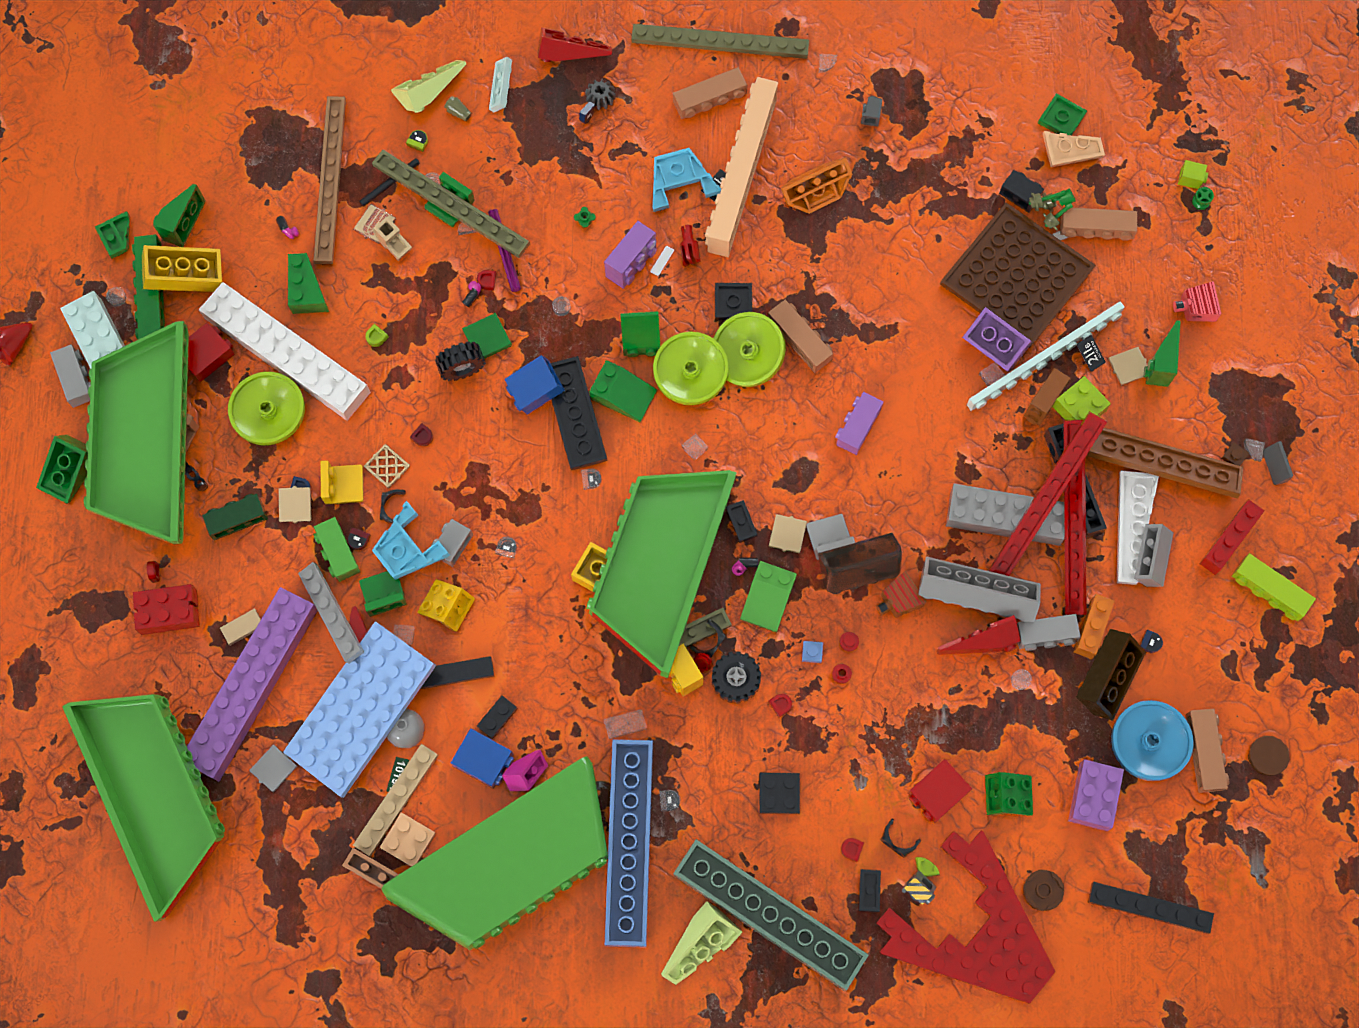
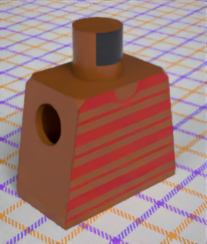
[876,571,926,617]

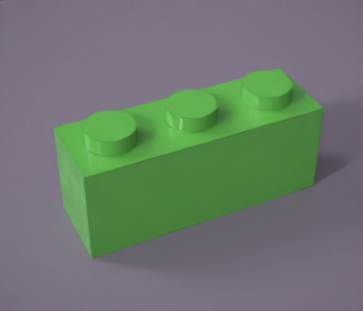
[313,517,360,582]

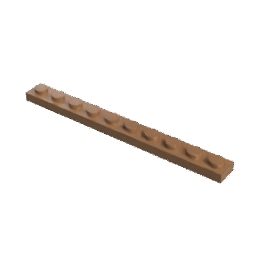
[313,96,346,264]

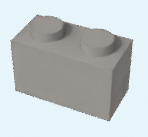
[431,519,473,567]

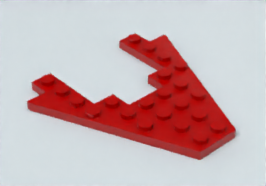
[876,830,1056,1004]

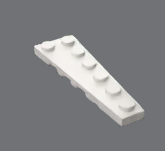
[1117,471,1159,585]

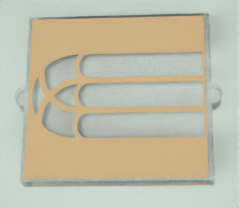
[353,204,396,244]

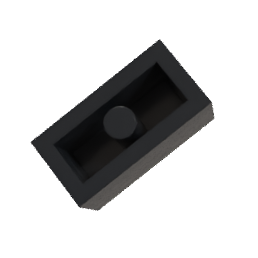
[999,170,1044,213]

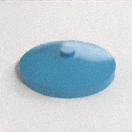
[1111,700,1193,781]

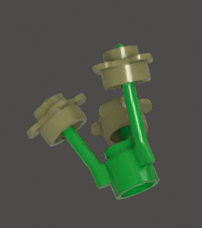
[1028,188,1076,231]

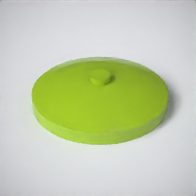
[713,312,786,387]
[653,332,728,405]
[228,372,305,445]

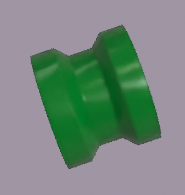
[1192,187,1214,210]

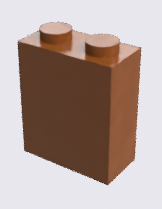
[1024,368,1070,426]

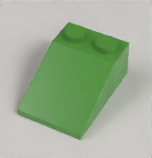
[740,561,797,633]

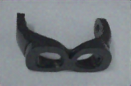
[185,461,208,491]
[380,489,406,524]
[690,619,726,657]
[880,818,921,858]

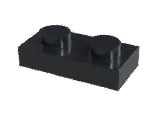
[726,500,758,543]
[477,696,518,739]
[859,869,881,912]

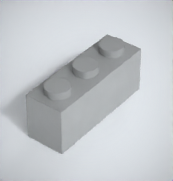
[50,344,91,408]
[1134,524,1174,587]
[1017,614,1081,651]

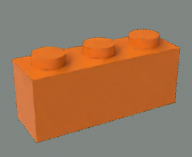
[1073,594,1114,659]

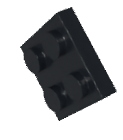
[715,283,752,320]
[759,773,800,814]

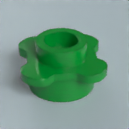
[574,207,596,228]

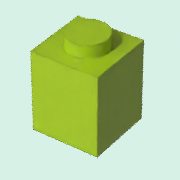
[1178,160,1208,189]

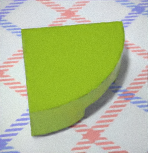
[915,857,939,877]

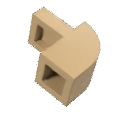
[373,217,412,261]

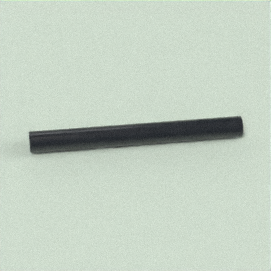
[359,158,420,207]

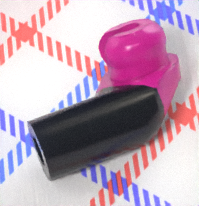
[276,216,299,239]
[462,281,481,307]
[732,557,758,576]

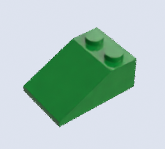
[153,184,206,247]
[620,311,660,357]
[1143,320,1181,387]
[589,360,657,423]
[36,435,88,504]

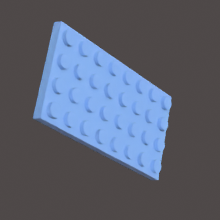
[283,621,436,798]

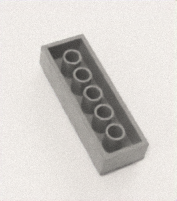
[946,484,1065,546]
[918,557,1041,623]

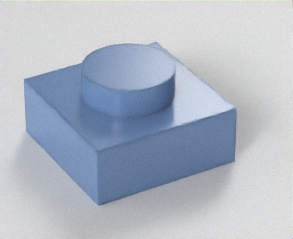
[802,641,823,663]

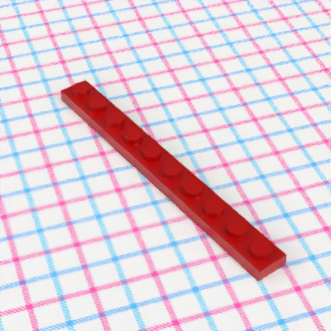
[988,411,1107,576]
[1064,420,1087,615]

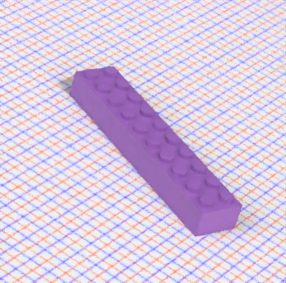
[187,587,318,782]

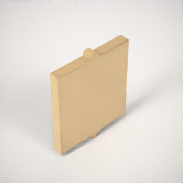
[1108,347,1148,385]
[278,486,311,523]
[769,514,807,553]

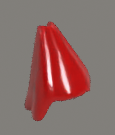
[0,322,32,366]

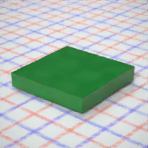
[1038,93,1087,136]
[462,313,512,359]

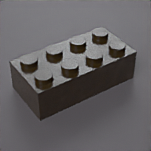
[1076,629,1146,721]

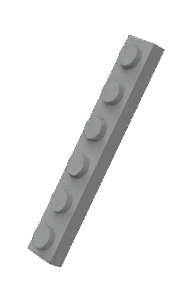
[298,562,364,664]

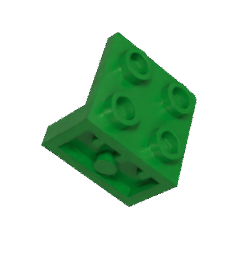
[424,172,475,227]
[359,571,407,617]
[985,772,1033,816]

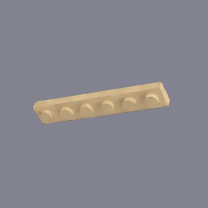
[353,744,439,857]

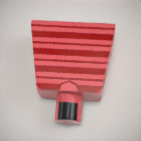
[1173,282,1221,322]

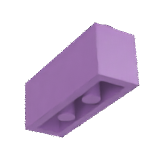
[835,392,883,455]

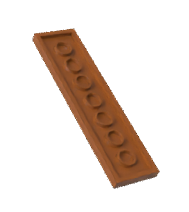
[1088,428,1243,499]

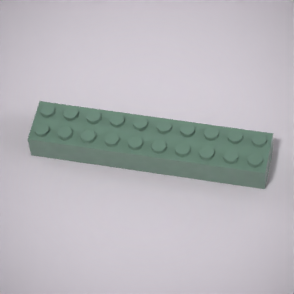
[673,839,868,991]

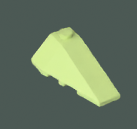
[391,60,466,113]
[661,901,742,985]

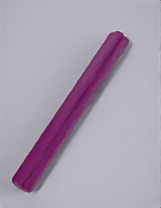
[488,209,521,292]

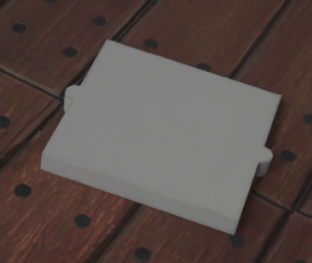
[249,744,297,792]

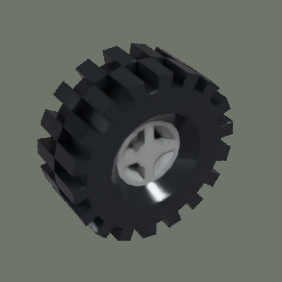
[435,341,486,381]
[712,651,761,704]

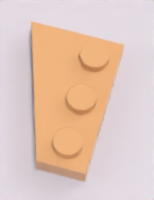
[1042,131,1105,167]

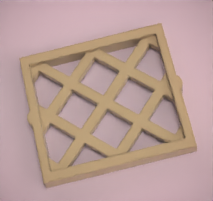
[364,444,410,488]

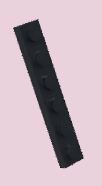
[1088,882,1214,934]

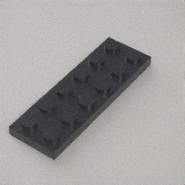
[551,356,608,471]

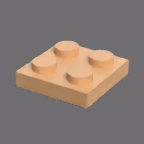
[380,813,436,866]

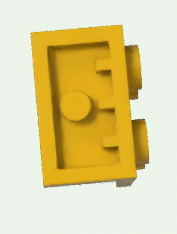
[321,461,363,504]
[418,579,475,632]

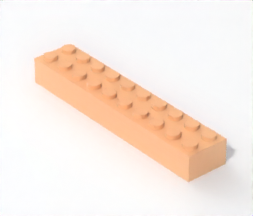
[705,77,778,258]

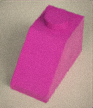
[502,750,548,791]

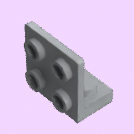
[806,514,856,560]

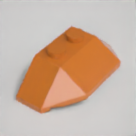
[781,157,853,214]

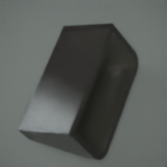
[818,533,902,594]

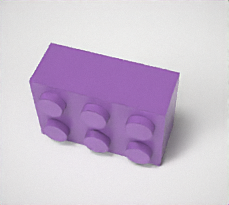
[604,221,657,289]
[962,307,1032,372]
[1068,759,1124,831]

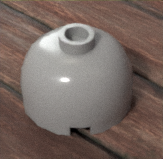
[387,708,425,748]

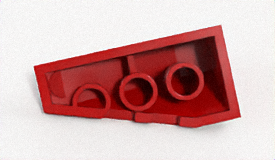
[538,27,612,62]
[936,615,1020,655]

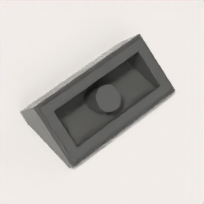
[1262,441,1293,485]

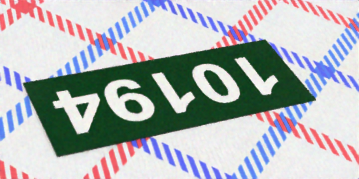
[386,757,409,792]

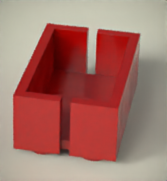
[133,584,200,635]

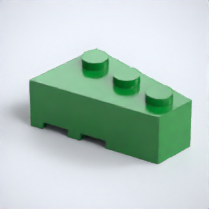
[288,253,329,314]

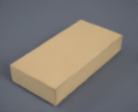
[220,608,261,646]

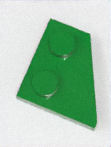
[95,211,130,259]

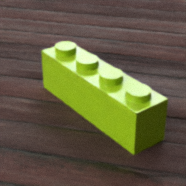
[1232,553,1316,621]

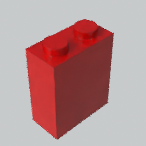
[188,322,235,382]
[908,759,972,823]

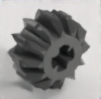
[585,79,616,110]

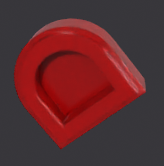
[477,270,497,290]
[147,561,160,583]
[768,694,792,718]
[841,838,864,862]

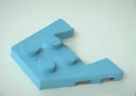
[652,148,721,212]
[372,501,450,580]

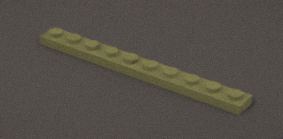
[631,24,809,59]
[372,149,530,258]

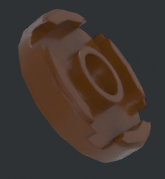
[1248,736,1290,776]
[1023,870,1064,911]

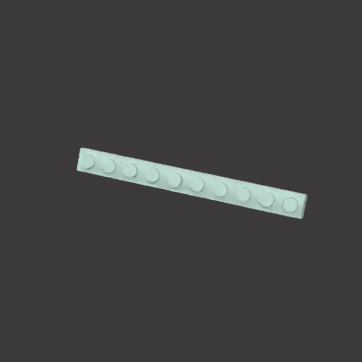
[967,302,1124,411]

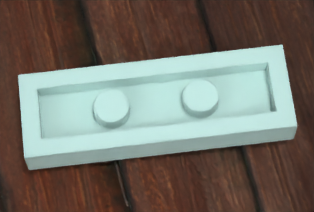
[489,57,512,112]

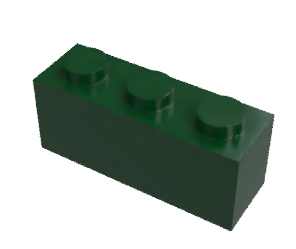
[202,494,268,541]

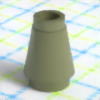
[444,96,472,122]

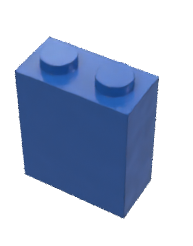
[505,355,565,414]
[450,728,514,789]

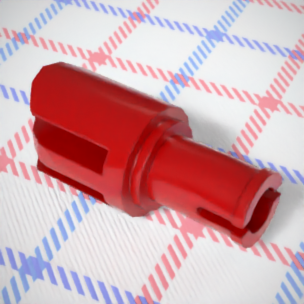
[680,225,701,267]

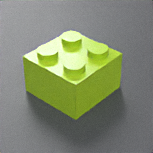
[1053,376,1111,421]

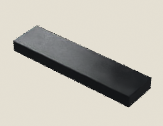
[420,656,495,689]

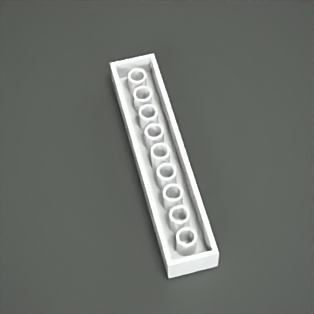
[199,282,371,421]

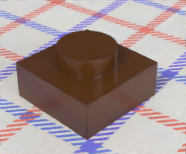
[1221,442,1249,466]

